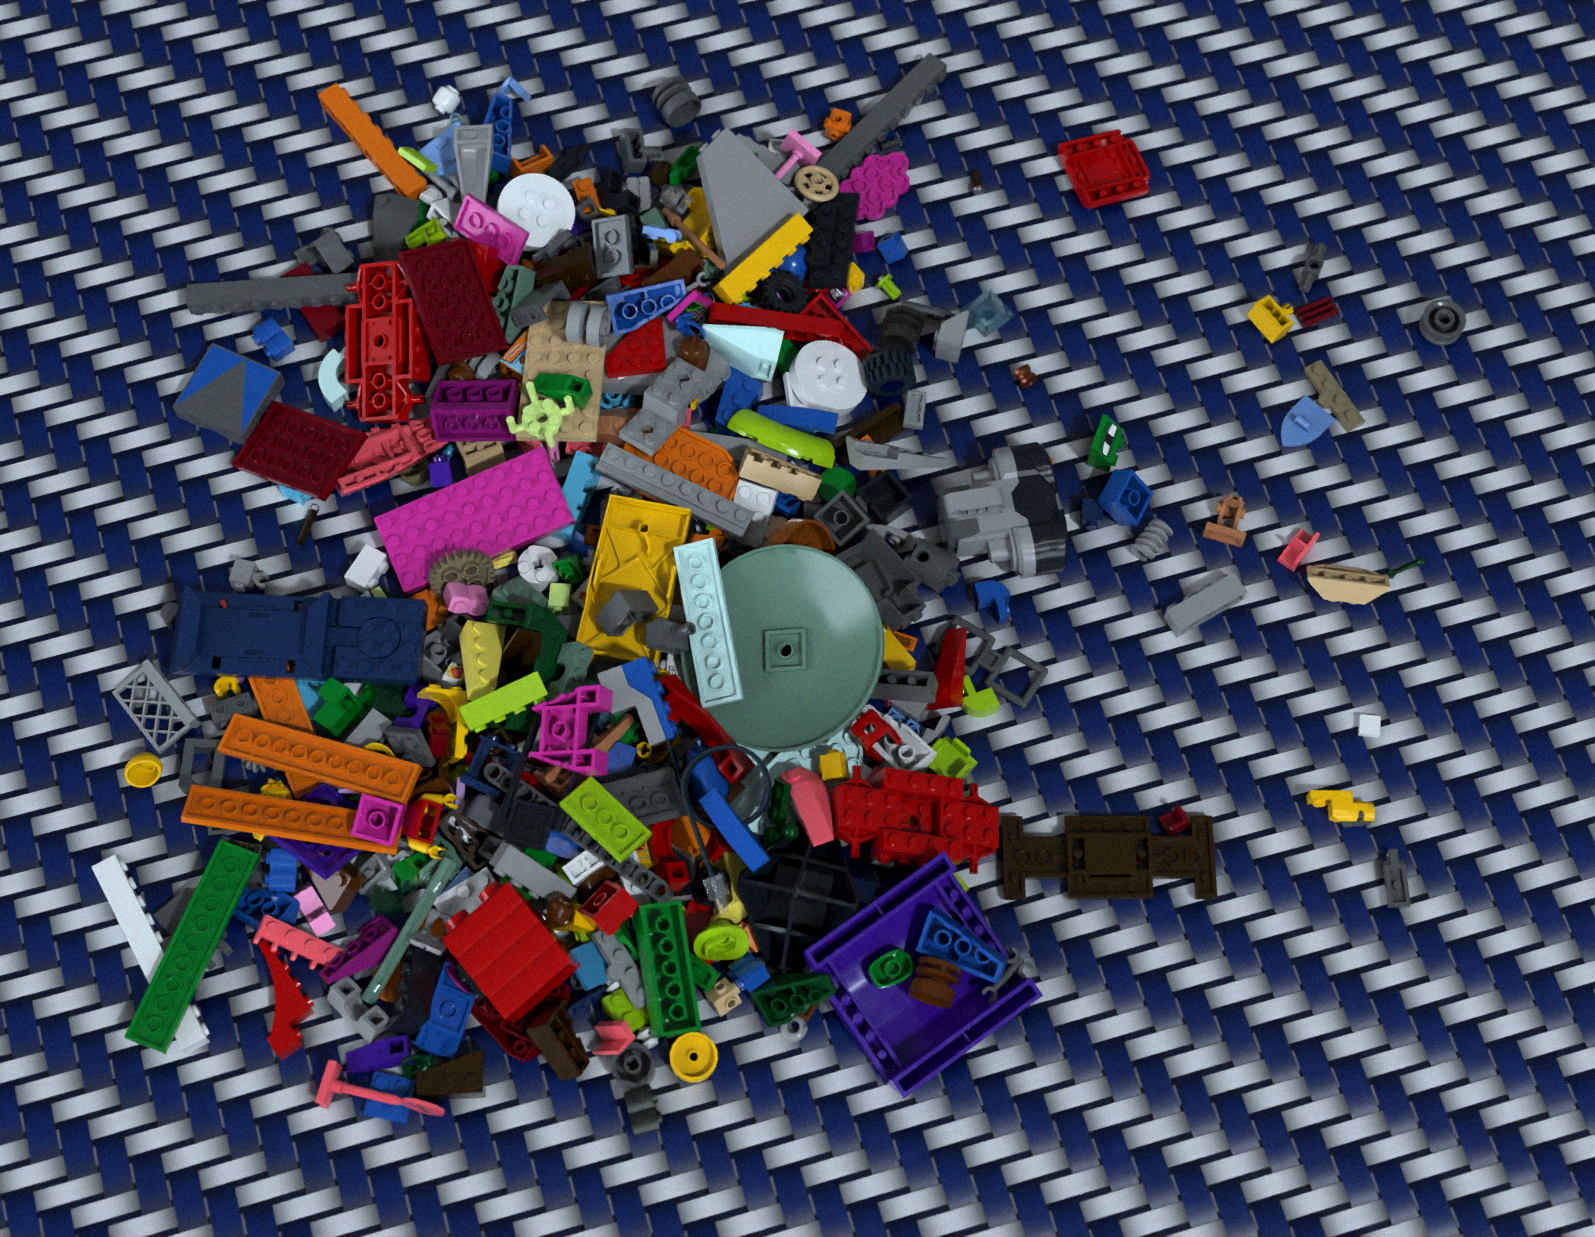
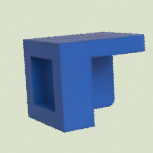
[877,231,908,264]

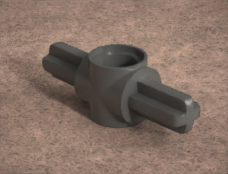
[1299,243,1327,293]

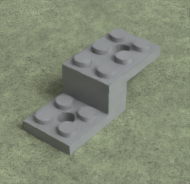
[619,357,711,456]

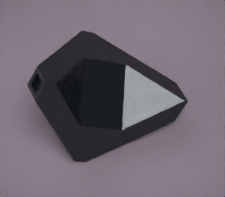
[737,822,859,973]

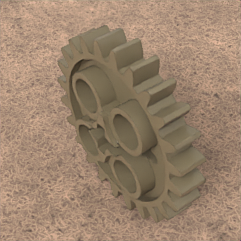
[428,548,496,599]

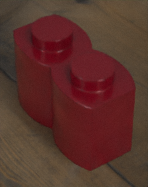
[425,711,450,757]

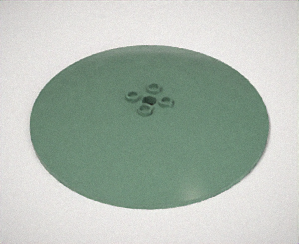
[681,544,885,752]

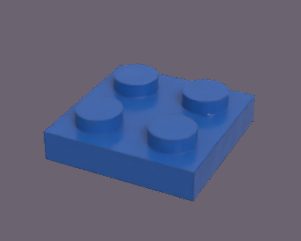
[363,1071,417,1124]

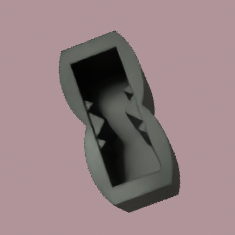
[623,1085,663,1137]

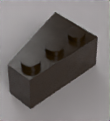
[536,242,598,290]
[526,998,590,1081]
[416,1049,486,1101]

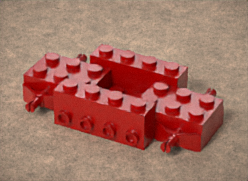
[345,260,430,425]
[832,765,999,875]

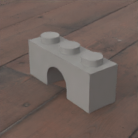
[326,976,390,1044]

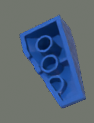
[604,278,687,335]
[233,886,300,947]

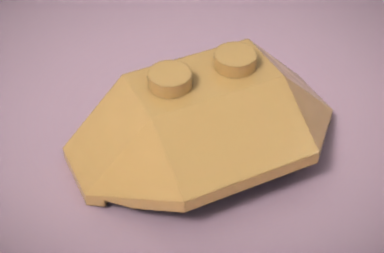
[1306,564,1390,605]

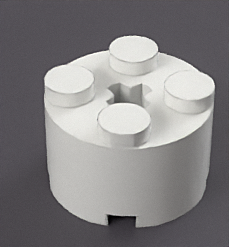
[517,545,560,592]

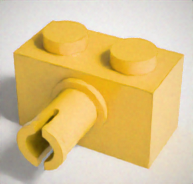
[1247,295,1294,344]

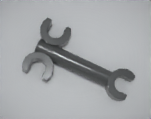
[980,947,1034,1002]

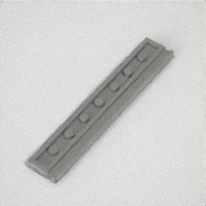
[595,442,755,539]

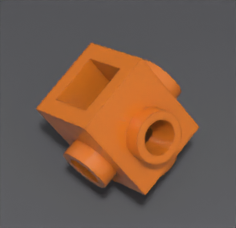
[824,108,852,141]

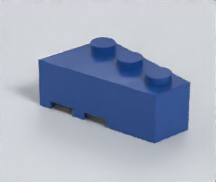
[715,366,763,437]

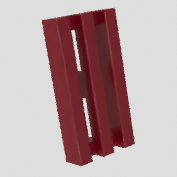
[1295,296,1339,329]

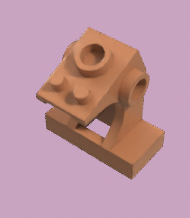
[1202,494,1247,547]

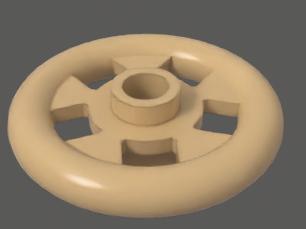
[794,165,839,202]

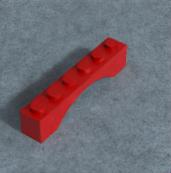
[659,674,756,783]

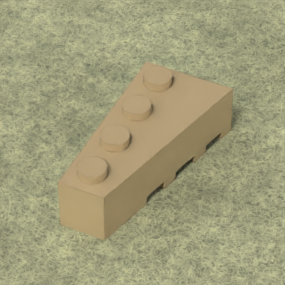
[738,445,822,502]

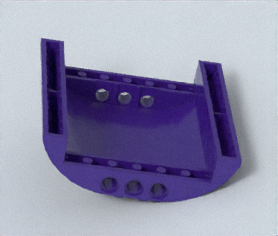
[803,851,1043,1098]

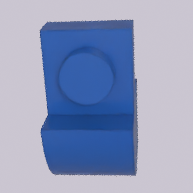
[973,580,1011,624]

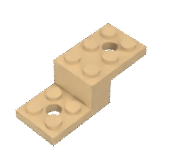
[455,441,506,477]

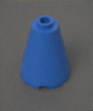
[686,745,730,806]

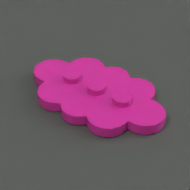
[838,152,910,221]

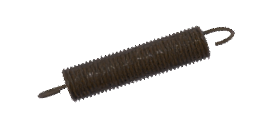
[295,504,319,550]

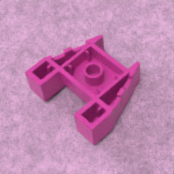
[529,685,613,776]

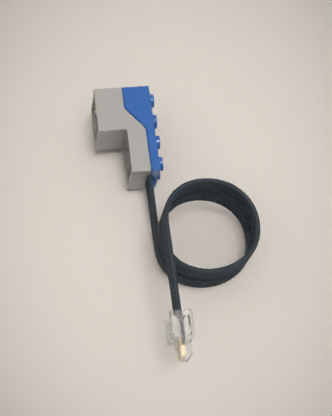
[597,656,772,914]

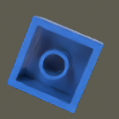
[1097,469,1154,526]

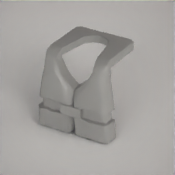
[409,908,452,955]

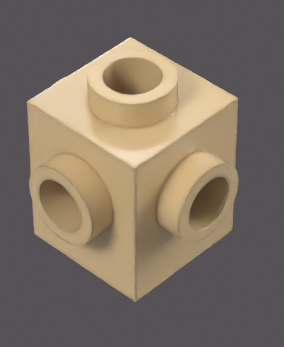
[703,977,742,1017]

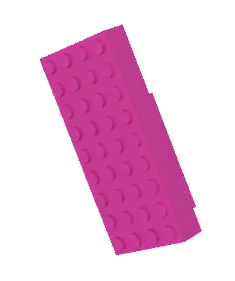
[374,446,576,595]

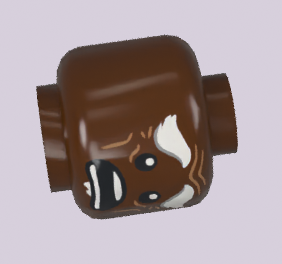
[542,894,575,927]

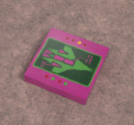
[667,290,714,327]

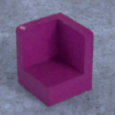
[853,230,876,253]

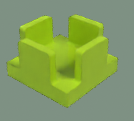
[925,735,978,779]

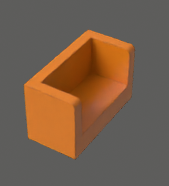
[510,144,554,178]

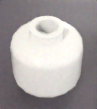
[432,85,461,114]

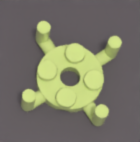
[506,382,575,448]

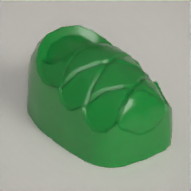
[868,949,914,989]

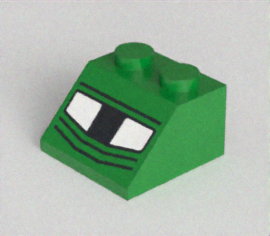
[1086,414,1125,472]

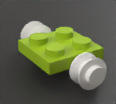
[601,980,660,1049]

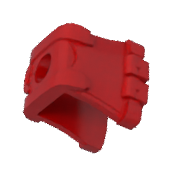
[850,709,902,764]

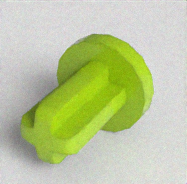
[876,274,901,300]

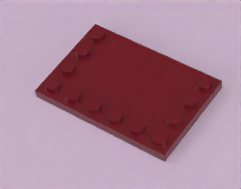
[397,238,509,366]
[231,401,368,502]

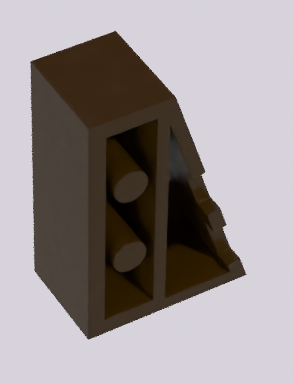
[436,809,499,872]

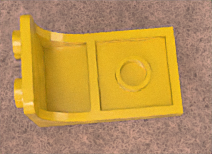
[417,684,469,764]

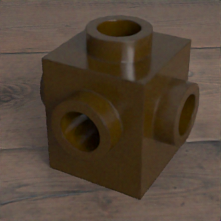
[489,726,517,759]

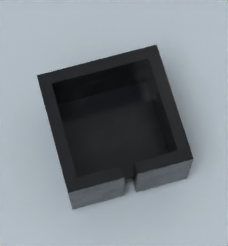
[856,469,913,525]

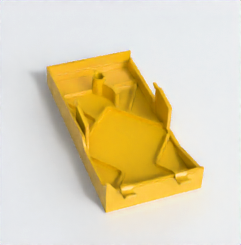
[575,494,691,669]

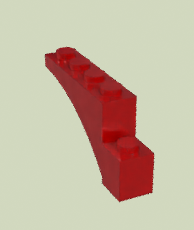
[258,940,314,1060]

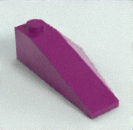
[319,913,400,984]

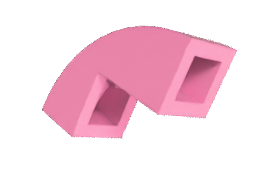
[291,881,336,937]

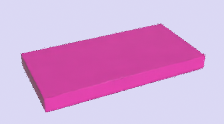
[453,193,530,265]

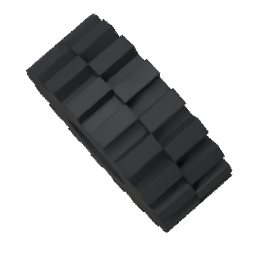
[757,269,809,314]

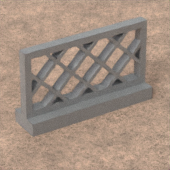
[112,659,202,754]

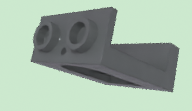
[178,738,227,795]

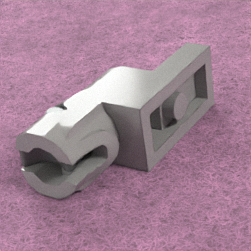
[359,838,416,895]

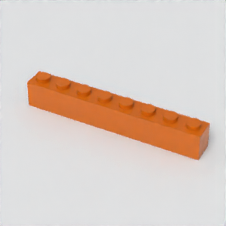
[318,83,427,201]

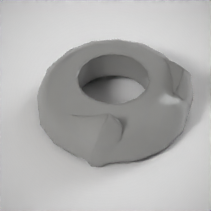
[779,1015,808,1042]

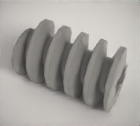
[1130,518,1173,562]

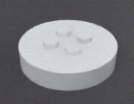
[496,173,575,252]
[789,340,867,417]

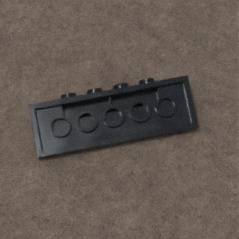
[806,193,861,289]

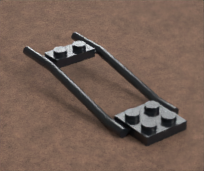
[499,682,601,852]

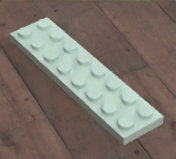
[673,538,744,708]

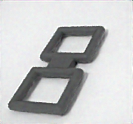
[931,615,1048,708]

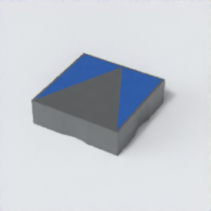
[173,343,285,446]

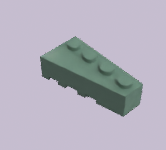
[492,265,536,347]

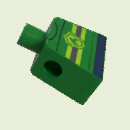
[392,852,434,897]

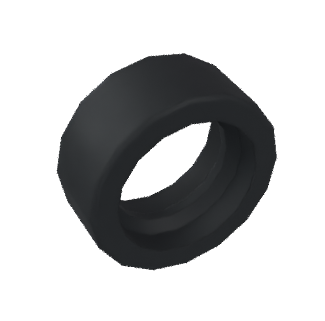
[691,866,730,908]

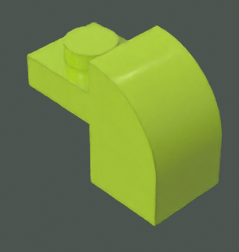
[960,675,1000,718]

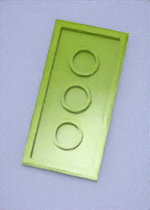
[559,776,652,864]

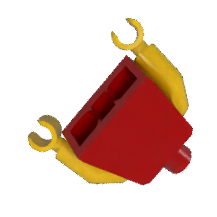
[401,793,460,860]

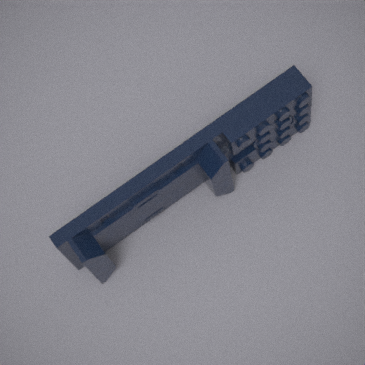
[170,585,428,686]

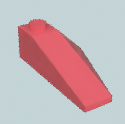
[780,767,834,846]

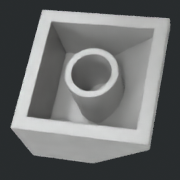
[933,310,969,363]

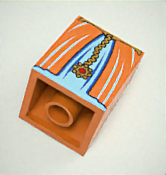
[499,328,529,390]

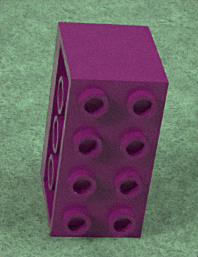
[430,380,520,442]

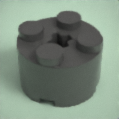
[611,1042,656,1091]

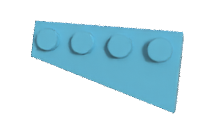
[551,450,602,542]

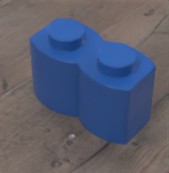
[252,317,296,363]
[265,846,298,892]
[726,951,771,993]

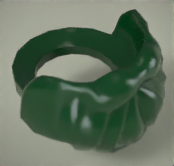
[401,1051,434,1080]

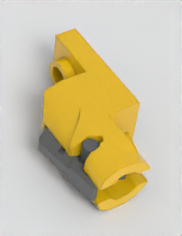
[1306,790,1375,828]

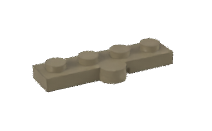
[1303,360,1365,433]

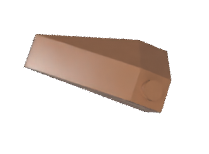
[595,408,637,447]

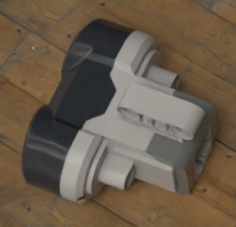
[936,442,1068,579]

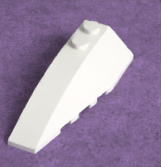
[854,704,937,773]

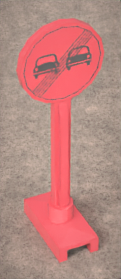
[315,1060,445,1116]

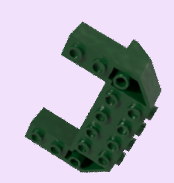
[486,600,574,735]

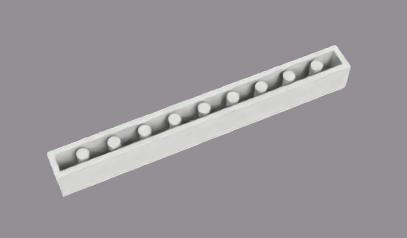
[92,854,210,1055]

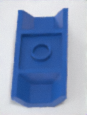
[414,961,475,1060]

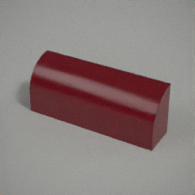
[280,262,345,343]

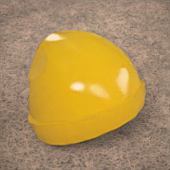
[124,752,163,788]

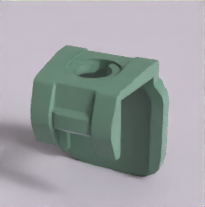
[419,834,464,894]

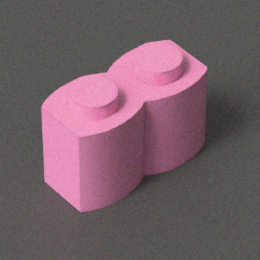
[443,582,490,616]

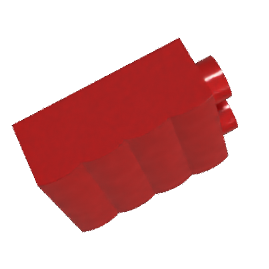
[441,881,582,1023]

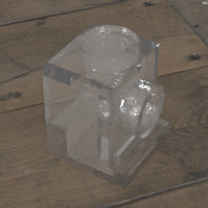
[659,186,693,215]

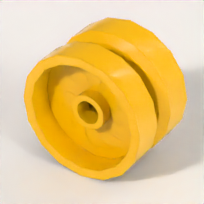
[670,1032,718,1083]

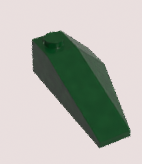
[751,972,837,1028]

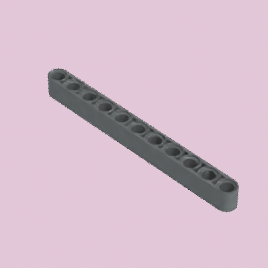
[484,762,673,904]

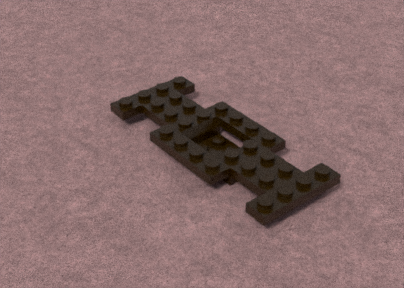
[1001,816,1218,900]

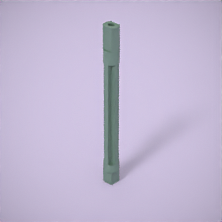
[361,857,457,1006]

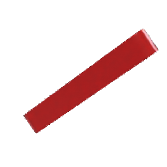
[708,303,843,344]

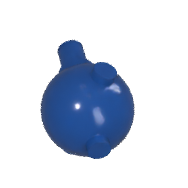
[756,243,811,285]

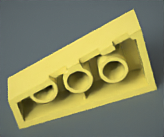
[459,620,506,701]

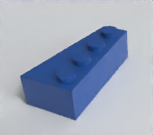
[483,92,512,174]

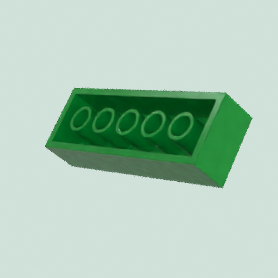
[633,899,702,1039]

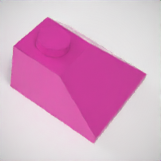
[351,793,408,847]

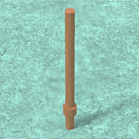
[661,207,726,269]

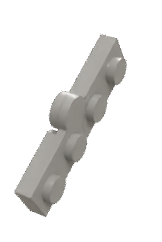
[591,931,647,1011]

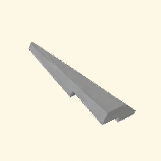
[846,435,948,470]

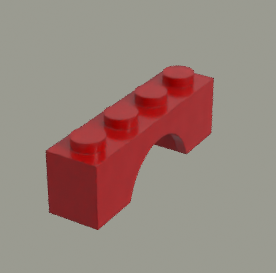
[645,819,690,893]

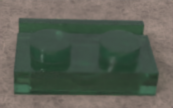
[373,684,410,717]

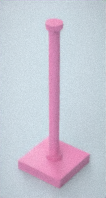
[774,128,822,180]

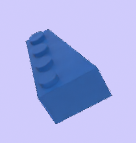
[916,906,1008,983]

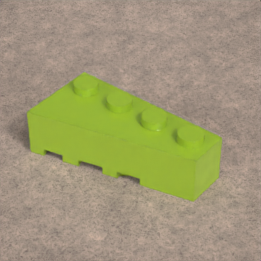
[459,671,548,733]

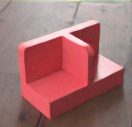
[1277,529,1320,572]

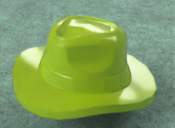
[694,920,749,960]

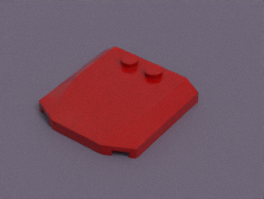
[1058,129,1150,209]

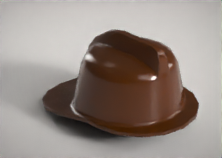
[677,333,710,372]
[446,361,476,380]

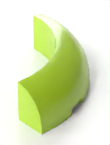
[727,409,835,469]

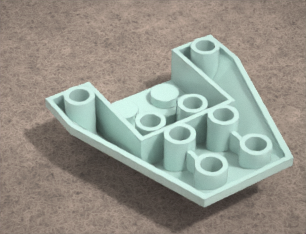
[702,324,784,382]

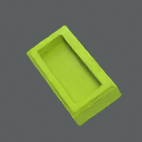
[397,147,438,173]

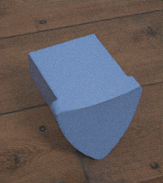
[499,75,531,102]

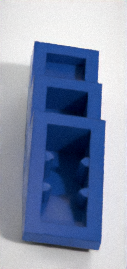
[757,405,839,435]
[698,787,771,872]

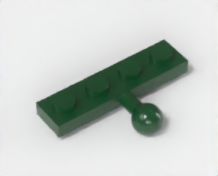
[762,779,799,851]

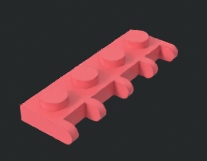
[253,914,343,970]

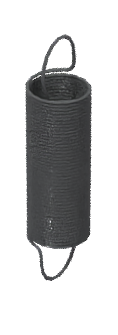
[876,136,905,152]

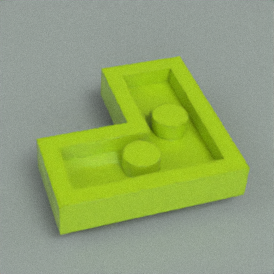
[404,217,446,249]

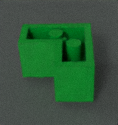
[312,677,364,739]

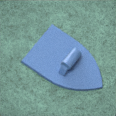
[1280,395,1336,447]

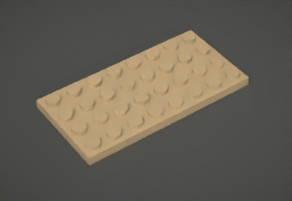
[516,300,608,442]

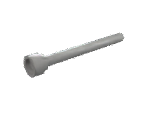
[405,159,462,203]

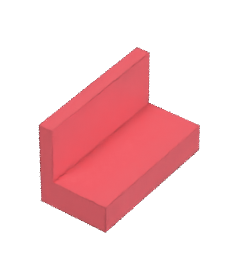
[592,1020,636,1055]

